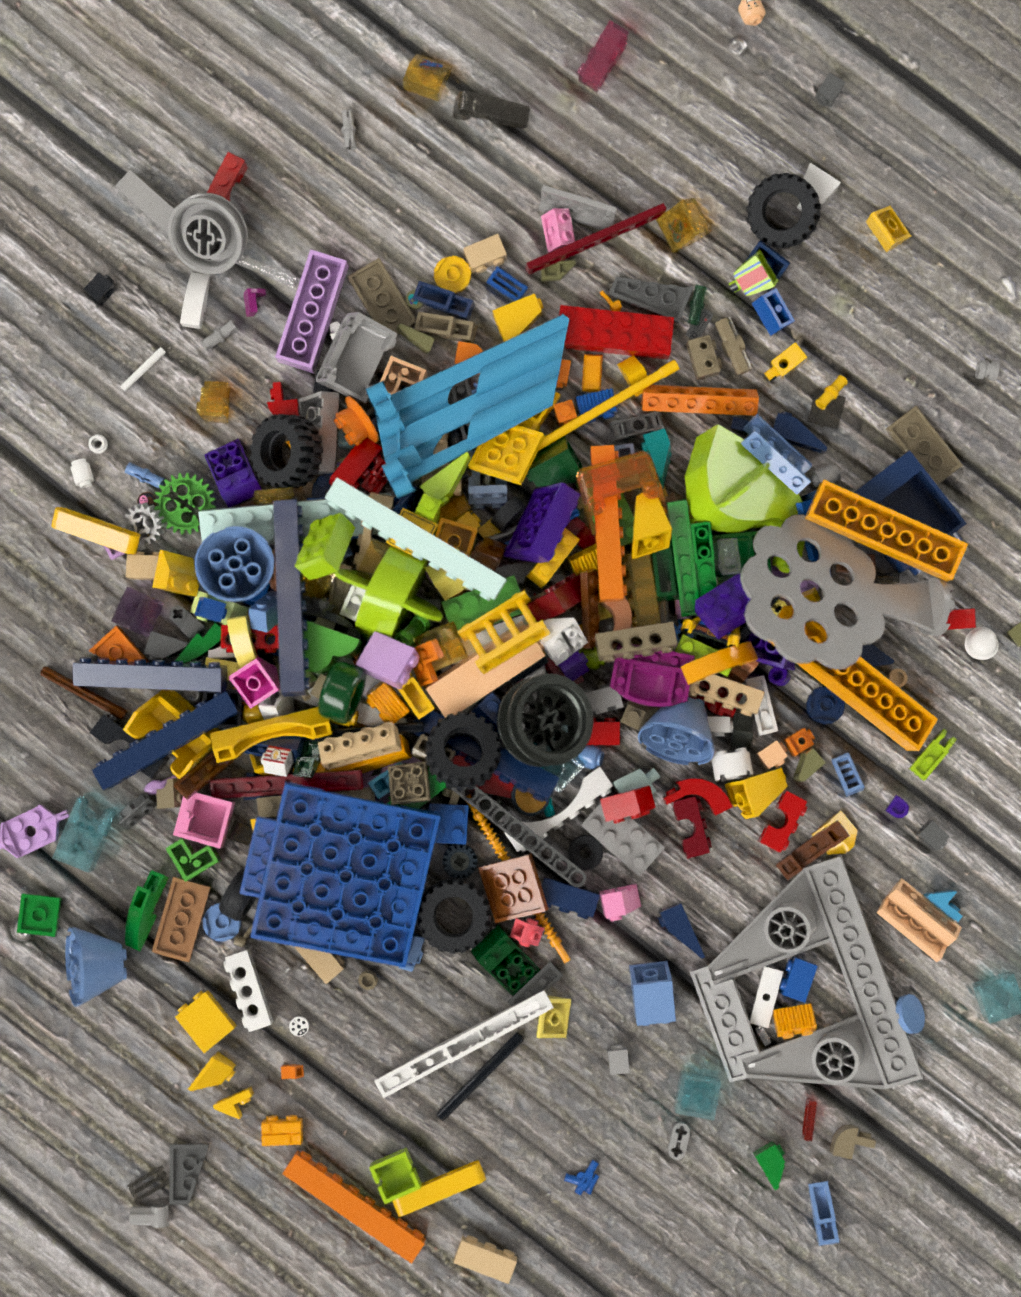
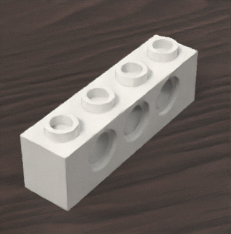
[224,948,274,1032]

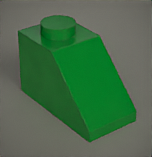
[753,1141,785,1191]

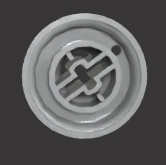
[168,193,248,274]

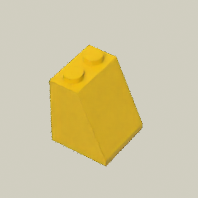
[631,490,672,559]

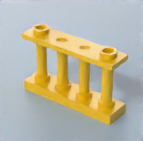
[457,590,551,675]

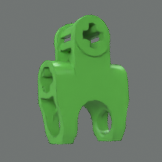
[394,614,430,648]

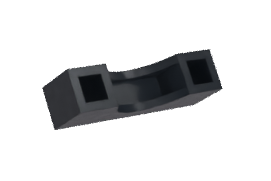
[89,714,168,779]

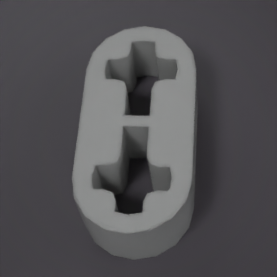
[668,1121,690,1160]

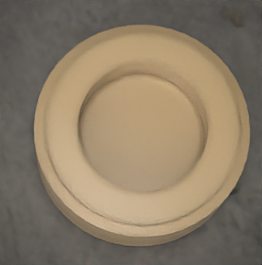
[887,669,908,688]

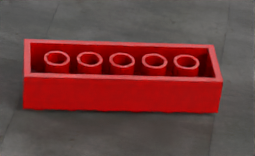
[559,305,674,360]

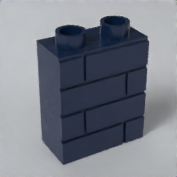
[854,450,967,576]

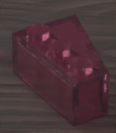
[577,20,629,92]

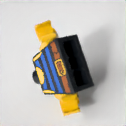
[681,616,741,650]

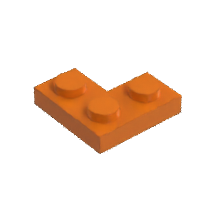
[413,638,444,687]

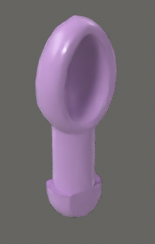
[144,775,177,795]

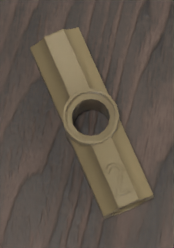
[715,317,753,376]

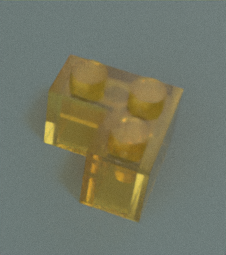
[196,381,230,423]

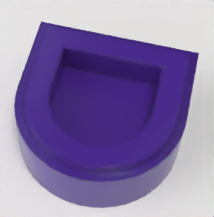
[885,795,909,818]

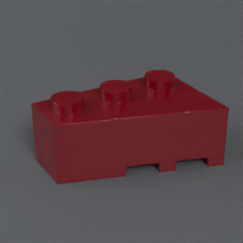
[527,572,581,622]

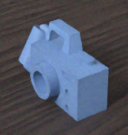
[398,933,424,972]

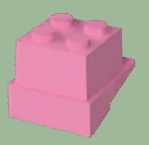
[173,793,235,848]

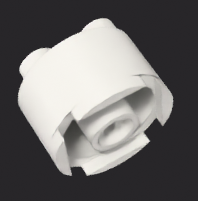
[711,748,753,782]

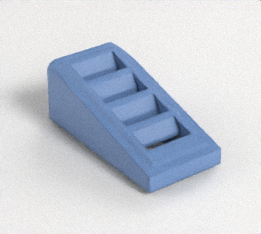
[831,752,865,797]

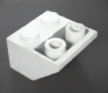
[540,618,588,666]

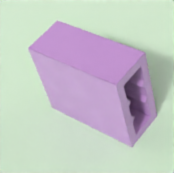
[356,631,419,690]

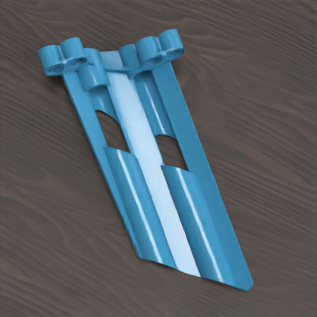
[366,314,569,499]

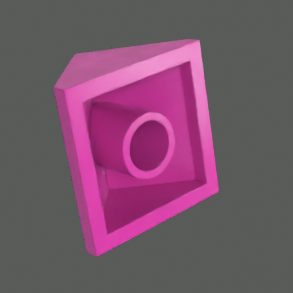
[228,657,280,709]

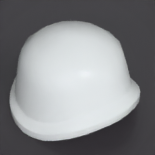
[964,627,999,660]

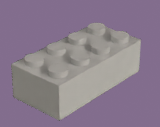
[580,796,665,877]

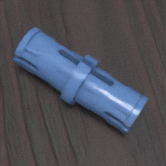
[125,462,165,489]

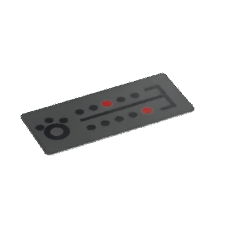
[685,307,714,339]

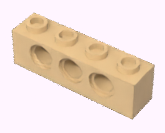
[688,675,765,717]

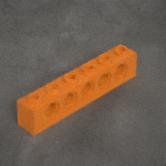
[642,385,759,416]

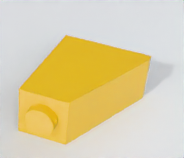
[492,293,544,342]

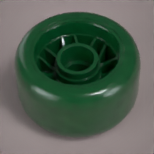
[318,662,366,724]

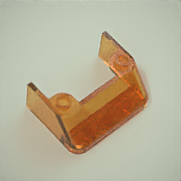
[576,451,668,534]

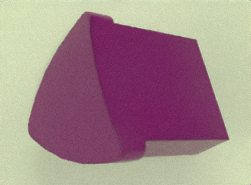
[243,288,266,317]

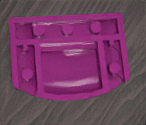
[610,643,695,707]

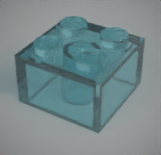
[972,972,1021,1024]
[674,1070,721,1120]

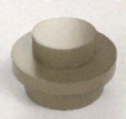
[358,970,378,990]

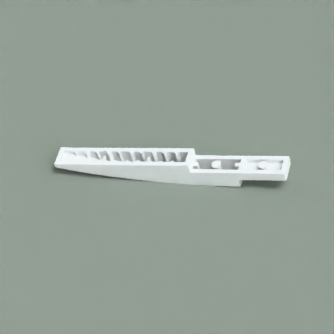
[374,990,554,1098]

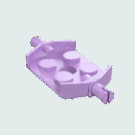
[0,805,70,858]

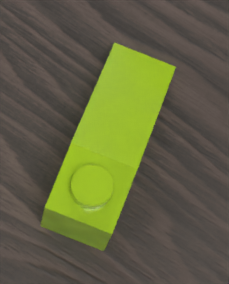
[420,452,471,507]

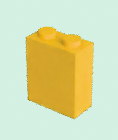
[175,990,237,1053]

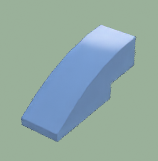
[808,1181,839,1246]

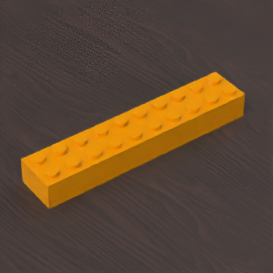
[769,605,938,751]

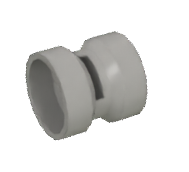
[975,360,999,381]

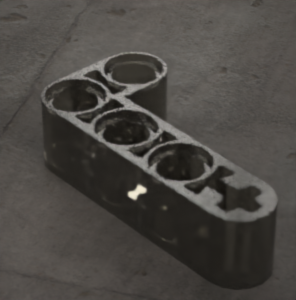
[452,90,530,129]

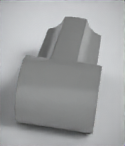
[129,1204,169,1228]

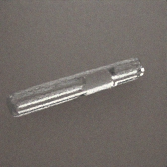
[235,255,298,287]

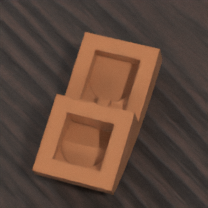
[722,660,759,684]

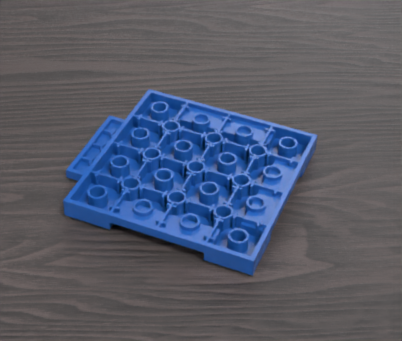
[240,782,440,968]

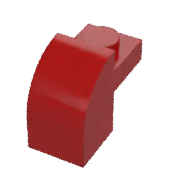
[267,382,299,416]

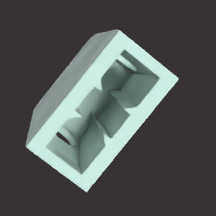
[612,768,660,794]

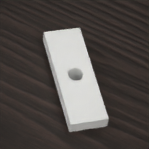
[749,966,783,1028]

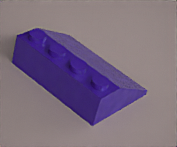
[503,482,580,563]

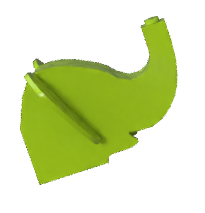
[685,424,805,573]
[333,494,443,642]

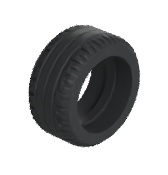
[219,868,257,921]

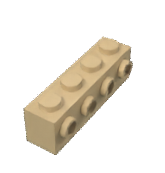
[318,722,402,770]

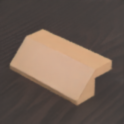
[877,878,962,962]

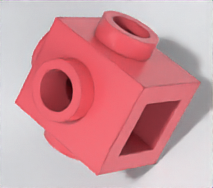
[509,918,544,948]

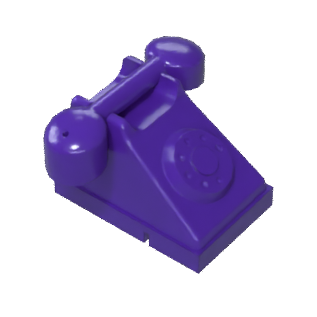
[741,624,795,686]

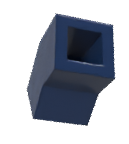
[731,417,749,435]

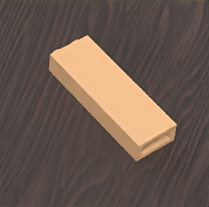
[425,621,545,718]

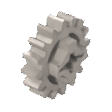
[124,503,165,545]

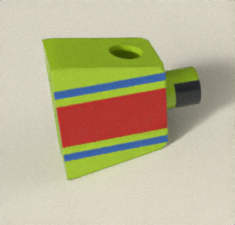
[729,250,778,296]

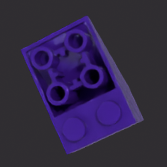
[204,439,263,508]

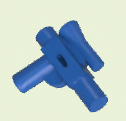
[564,1160,599,1195]

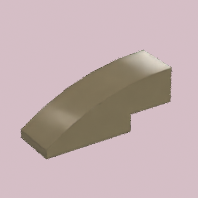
[415,312,478,344]

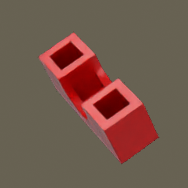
[207,152,248,201]
[758,790,808,853]

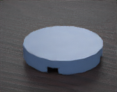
[203,903,242,941]
[896,994,925,1034]

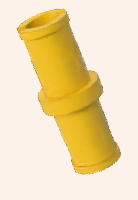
[815,375,848,410]

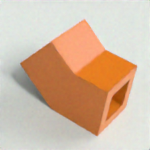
[281,1064,304,1079]

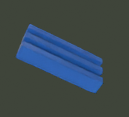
[487,266,528,302]

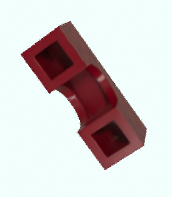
[672,796,712,859]

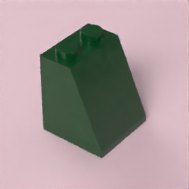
[526,436,586,487]

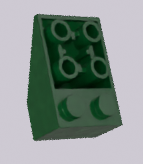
[470,925,541,996]

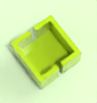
[369,1147,422,1204]

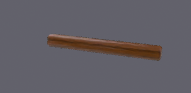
[40,666,127,719]

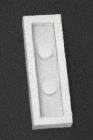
[745,675,778,736]

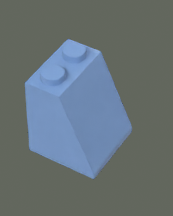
[629,961,676,1026]

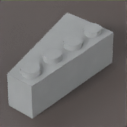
[298,391,339,475]

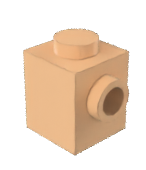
[755,740,788,769]

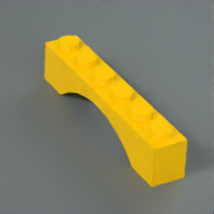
[210,707,332,763]

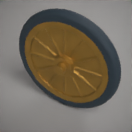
[511,785,550,816]

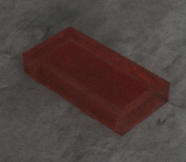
[802,1098,817,1141]

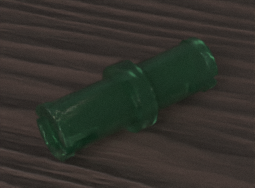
[688,285,707,325]

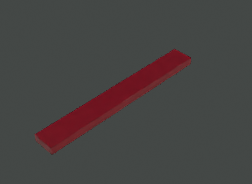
[525,203,667,275]
[210,769,364,799]

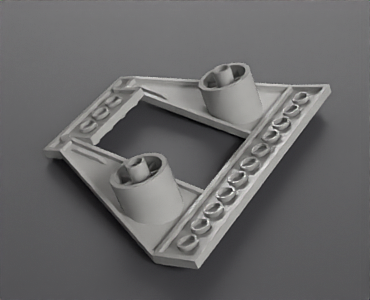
[690,855,923,1089]

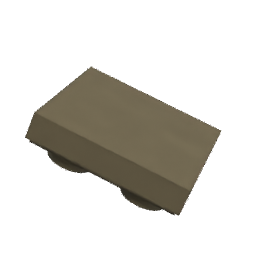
[388,761,431,806]

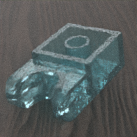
[52,796,116,872]

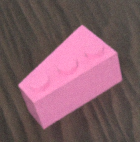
[599,884,641,921]

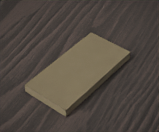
[347,258,416,335]
[885,406,963,485]

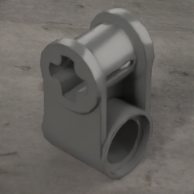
[169,605,206,640]

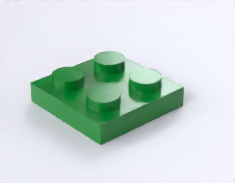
[17,893,62,937]

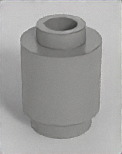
[811,465,841,487]

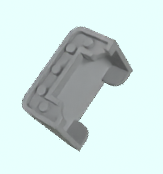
[316,312,397,403]

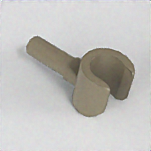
[233,923,253,947]

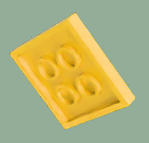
[468,425,545,485]

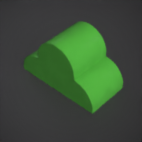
[304,621,365,674]

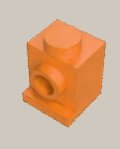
[783,728,815,756]

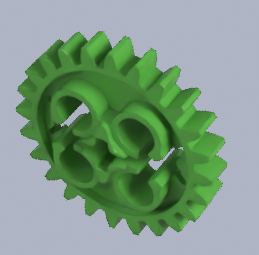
[153,473,217,535]

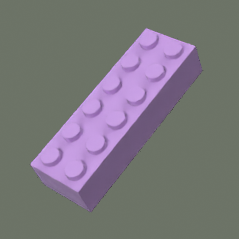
[275,249,349,373]

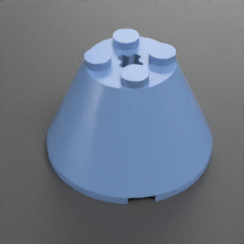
[195,526,274,602]
[638,697,715,765]
[65,927,127,1007]

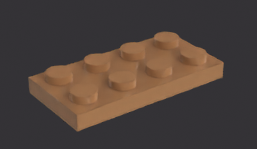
[152,877,211,962]

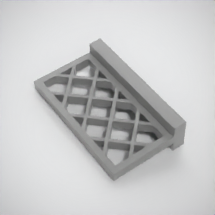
[539,185,617,230]

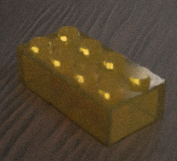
[621,554,661,628]

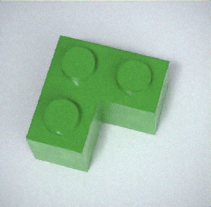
[165,838,222,882]

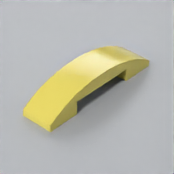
[227,615,258,668]

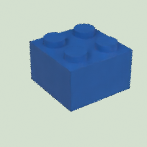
[429,803,469,845]

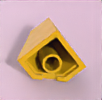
[724,768,787,819]

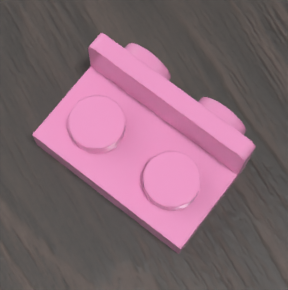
[541,208,575,253]

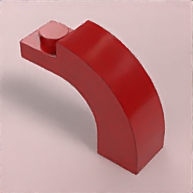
[662,778,733,816]

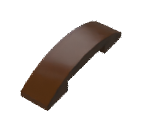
[776,820,850,881]

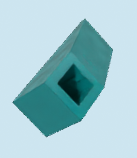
[641,428,672,489]

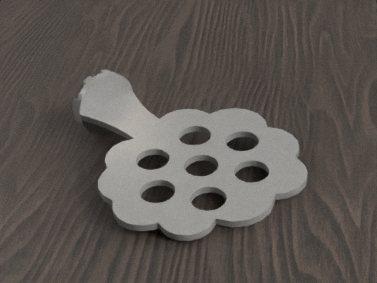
[740,515,955,669]

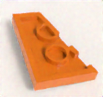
[89,626,149,662]

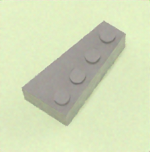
[544,683,623,724]

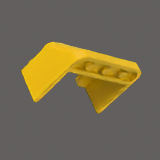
[123,689,220,779]

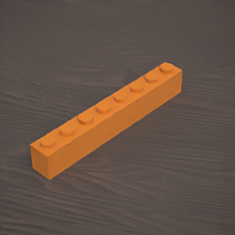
[590,445,627,602]
[282,1150,426,1264]

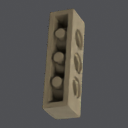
[595,622,677,663]

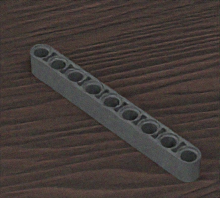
[451,786,586,887]

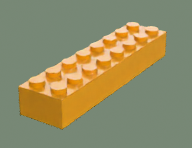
[805,480,968,582]

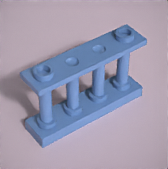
[741,414,812,495]

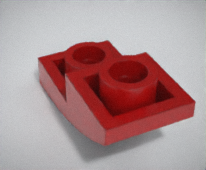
[946,608,976,630]

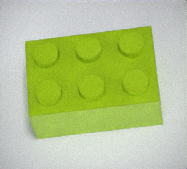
[295,512,356,580]

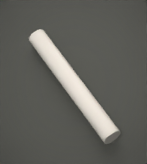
[120,347,166,392]

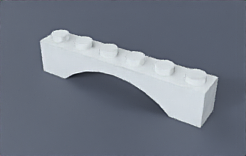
[504,767,613,852]

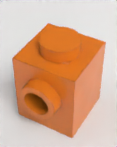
[553,399,577,427]

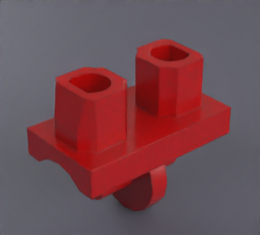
[360,458,388,493]

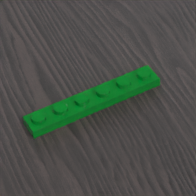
[667,499,699,617]

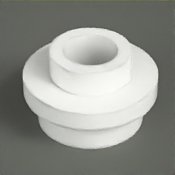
[88,434,108,454]

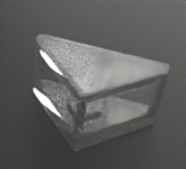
[717,538,742,575]

